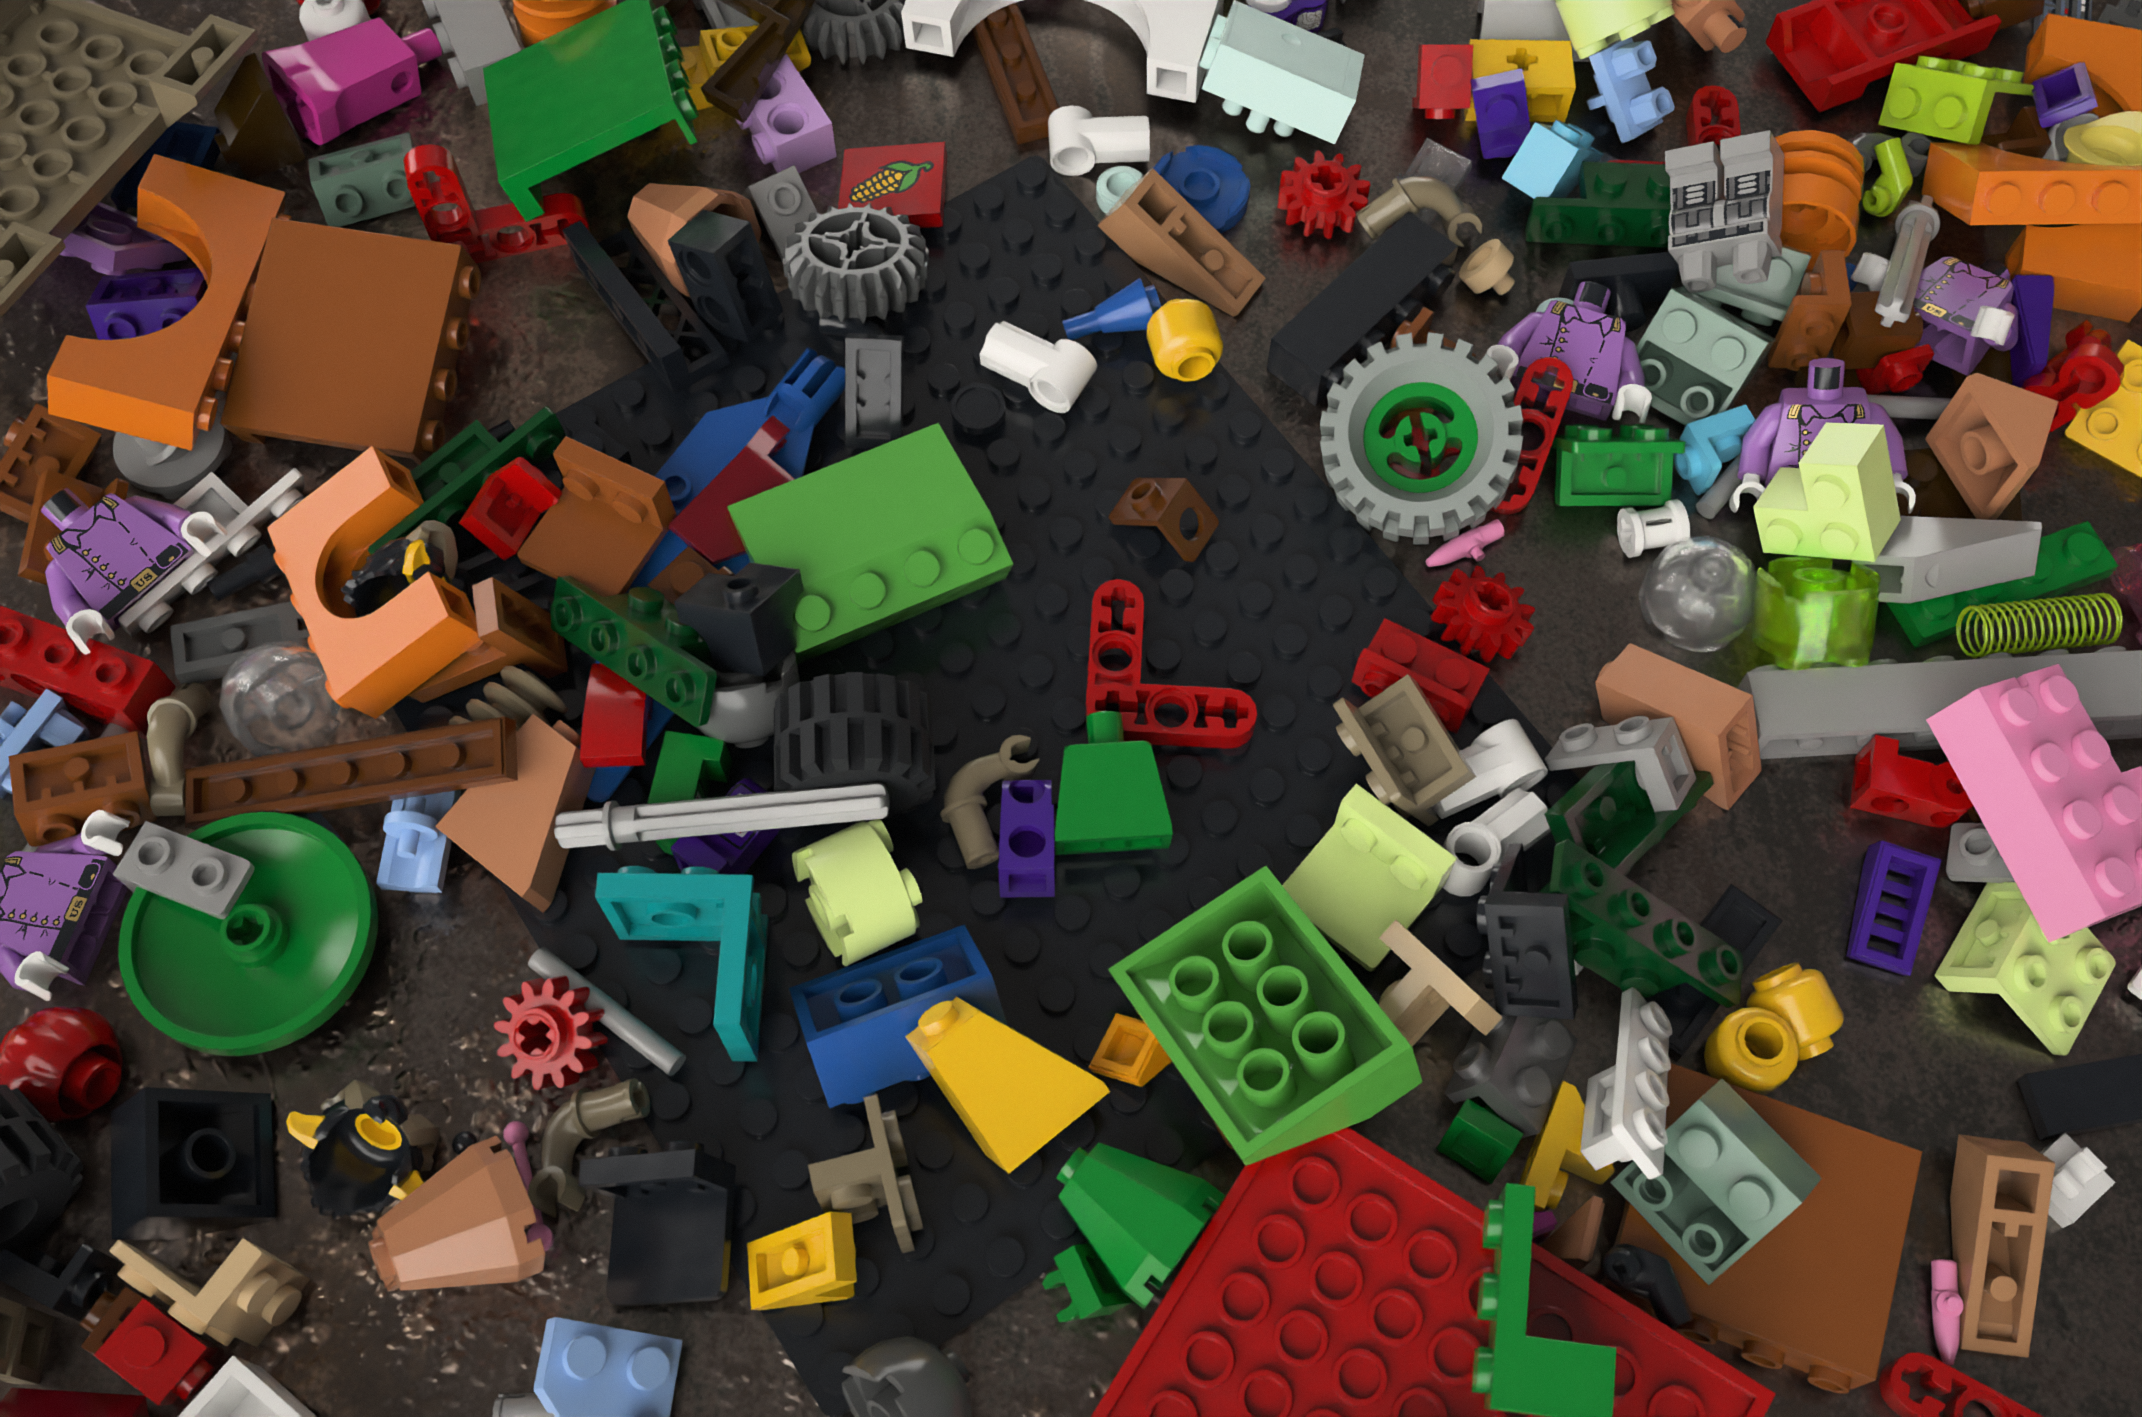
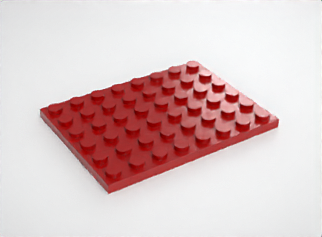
[1091,1127,1776,1417]

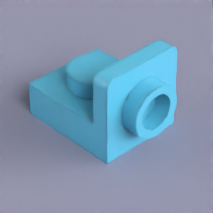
[1673,404,1755,495]

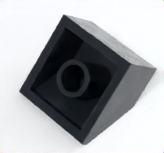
[111,1087,276,1240]

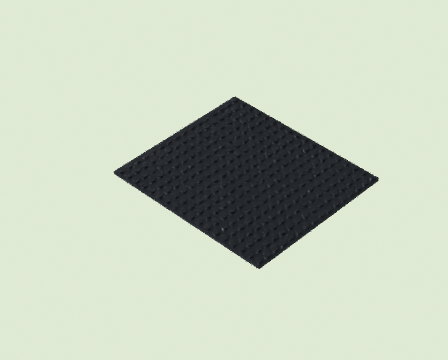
[355,156,1580,1417]

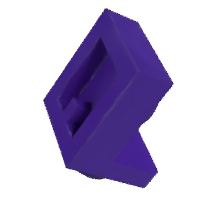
[1470,68,1531,159]

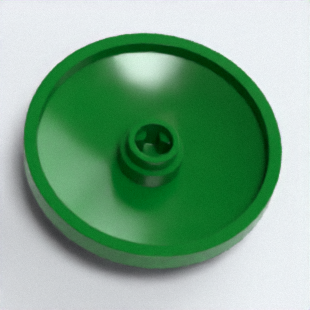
[118,812,378,1056]

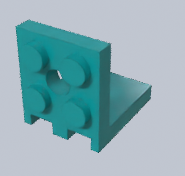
[595,866,769,1062]

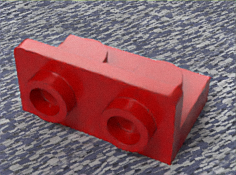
[1351,618,1490,734]

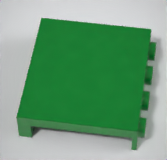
[483,0,699,222]

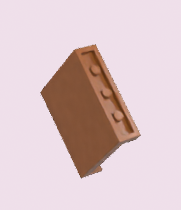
[220,218,481,465]
[1599,1063,1922,1394]

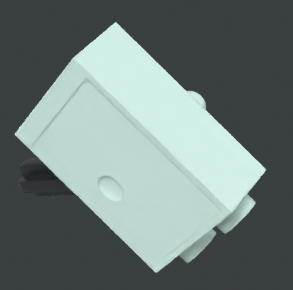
[1199,0,1365,144]

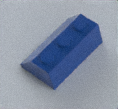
[789,924,1008,1108]

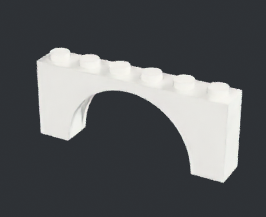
[901,0,1224,103]

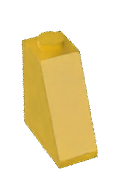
[905,997,1110,1174]

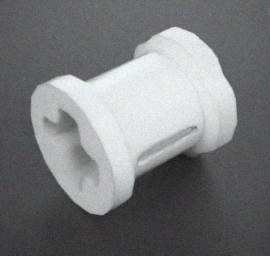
[1617,499,1690,558]

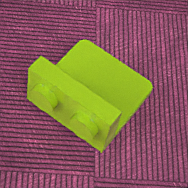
[1878,55,2035,145]

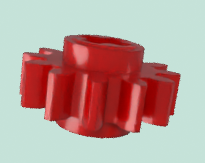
[1277,151,1371,239]
[1430,565,1535,663]
[494,975,608,1090]

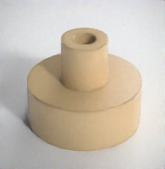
[1459,239,1515,295]

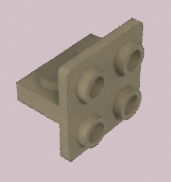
[1333,674,1476,826]
[808,1094,923,1253]

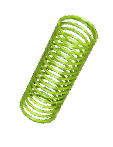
[1956,592,2123,658]

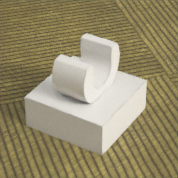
[2040,1133,2116,1228]

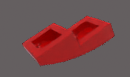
[580,663,653,768]

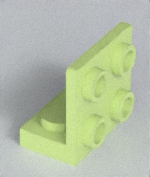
[1282,784,1457,971]
[1934,882,2116,1056]

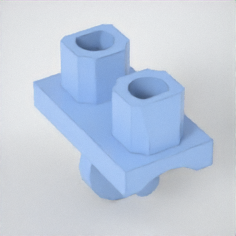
[1586,37,1675,143]
[0,689,90,799]
[376,790,461,893]

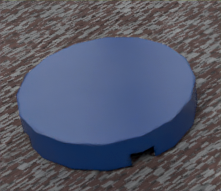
[1153,145,1251,234]

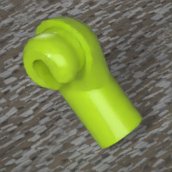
[1862,138,1913,217]

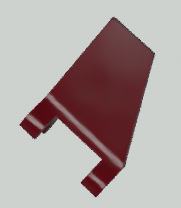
[669,415,795,566]

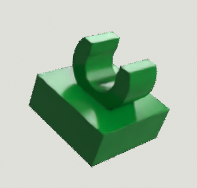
[1436,1098,1523,1184]
[1042,1244,1132,1322]

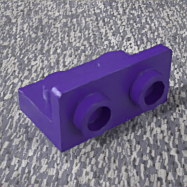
[86,268,208,340]

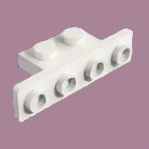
[118,468,305,637]
[1580,987,1672,1180]

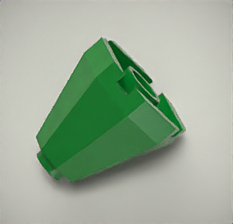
[1056,1143,1226,1310]

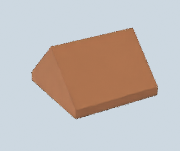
[1925,373,2058,520]

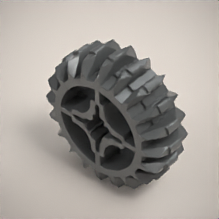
[800,0,906,65]
[783,202,929,324]

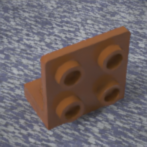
[517,436,677,597]

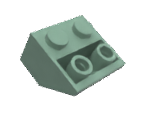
[1636,287,1776,426]
[1610,1078,1822,1285]

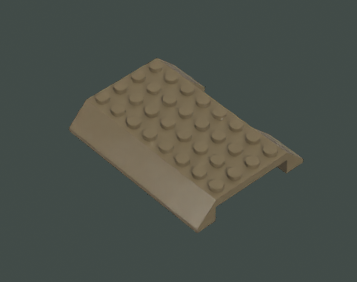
[0,0,258,318]

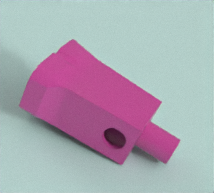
[261,17,442,145]

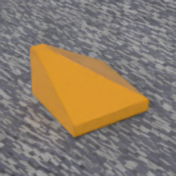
[1088,1013,1172,1087]

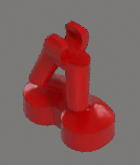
[2021,320,2125,433]

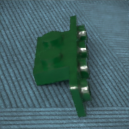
[1525,161,1671,248]
[368,406,567,554]
[550,576,717,727]
[1538,760,1714,915]
[1549,840,1743,1008]

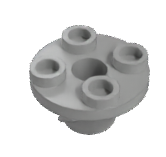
[113,411,233,499]

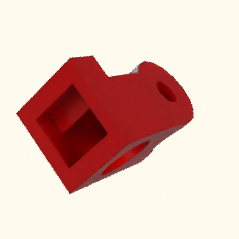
[1850,735,1973,828]

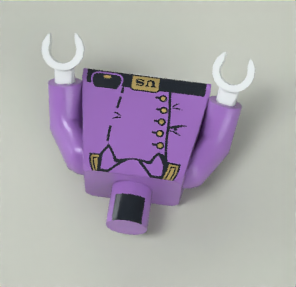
[1850,252,2018,376]
[1485,282,1652,423]
[1729,358,1916,514]
[41,488,228,655]
[0,810,130,1001]

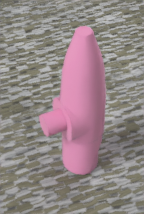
[1426,519,1505,567]
[1931,1259,1964,1366]

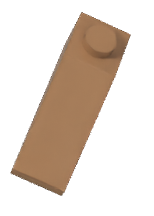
[1097,168,1266,317]
[1950,1134,2055,1358]

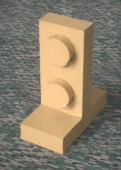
[1379,920,1503,1046]

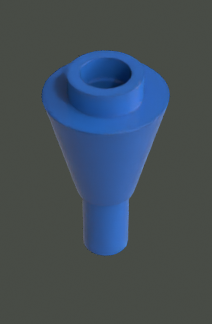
[1062,278,1161,341]

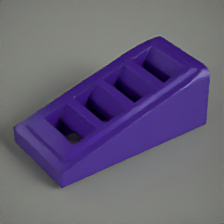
[2032,62,2098,129]
[2010,275,2054,388]
[1846,841,1941,976]

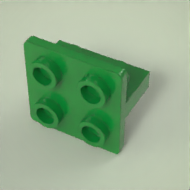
[1551,424,1686,506]

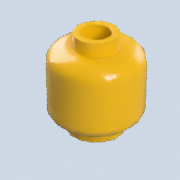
[1147,299,1223,382]
[1746,962,1844,1061]
[1704,1007,1800,1096]

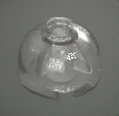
[1638,535,1761,652]
[219,641,340,757]

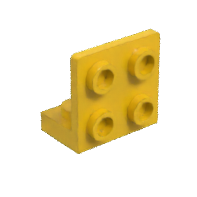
[2064,340,2142,479]

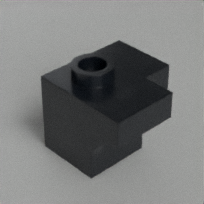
[674,562,804,676]

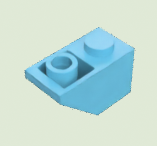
[1502,119,1603,198]

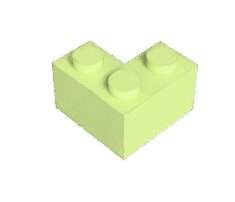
[1753,422,1901,562]

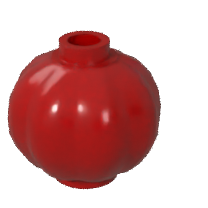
[0,1006,123,1123]

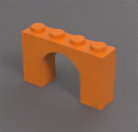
[267,446,481,719]

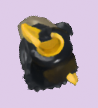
[340,520,469,617]
[286,1079,440,1220]

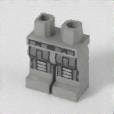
[1665,130,1784,293]

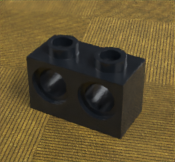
[667,210,784,343]

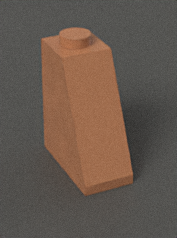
[1595,643,1762,810]
[435,714,596,913]

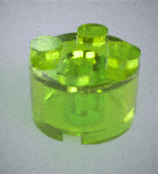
[1751,556,1881,670]

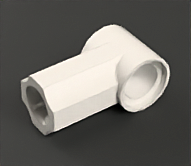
[1048,105,1150,176]
[980,321,1097,413]
[1432,719,1548,819]
[1443,787,1551,897]

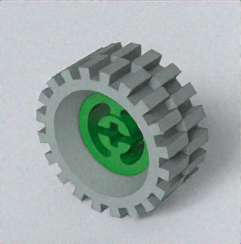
[1320,332,1523,545]

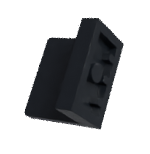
[1477,843,1578,1020]

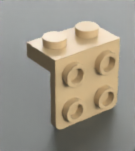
[109,1238,310,1347]

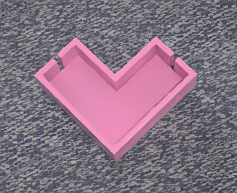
[1926,664,2142,943]

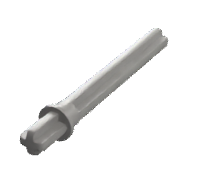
[1875,195,1940,328]
[554,782,890,851]

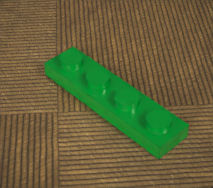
[1886,521,2119,648]

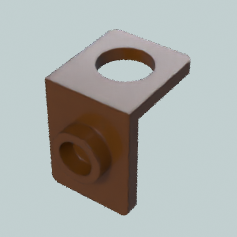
[1108,478,1219,562]

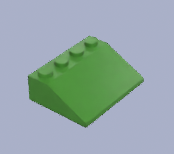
[727,423,1013,665]
[1108,866,1423,1166]

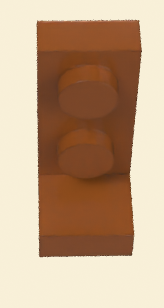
[408,577,568,703]

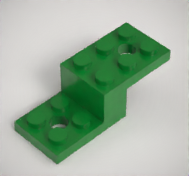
[1472,1183,1616,1417]

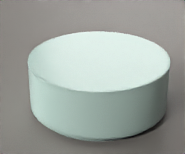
[1096,166,1144,214]

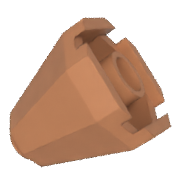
[627,183,762,297]
[368,1135,545,1291]

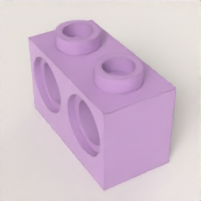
[735,54,837,173]

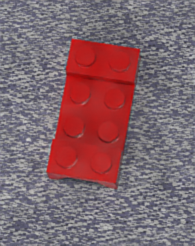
[1765,0,2002,112]

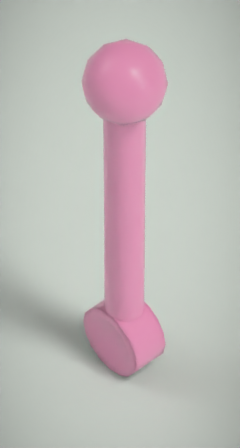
[503,1121,554,1251]

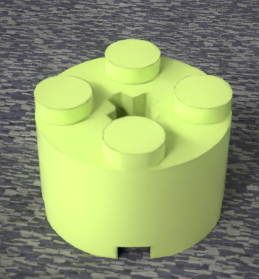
[1555,0,1675,60]
[792,819,922,966]

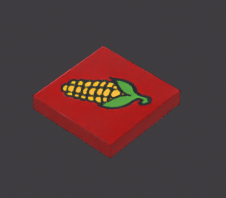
[838,142,948,228]

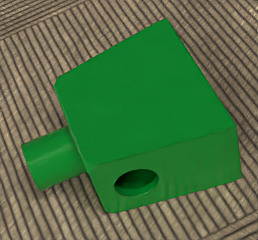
[1055,711,1173,855]

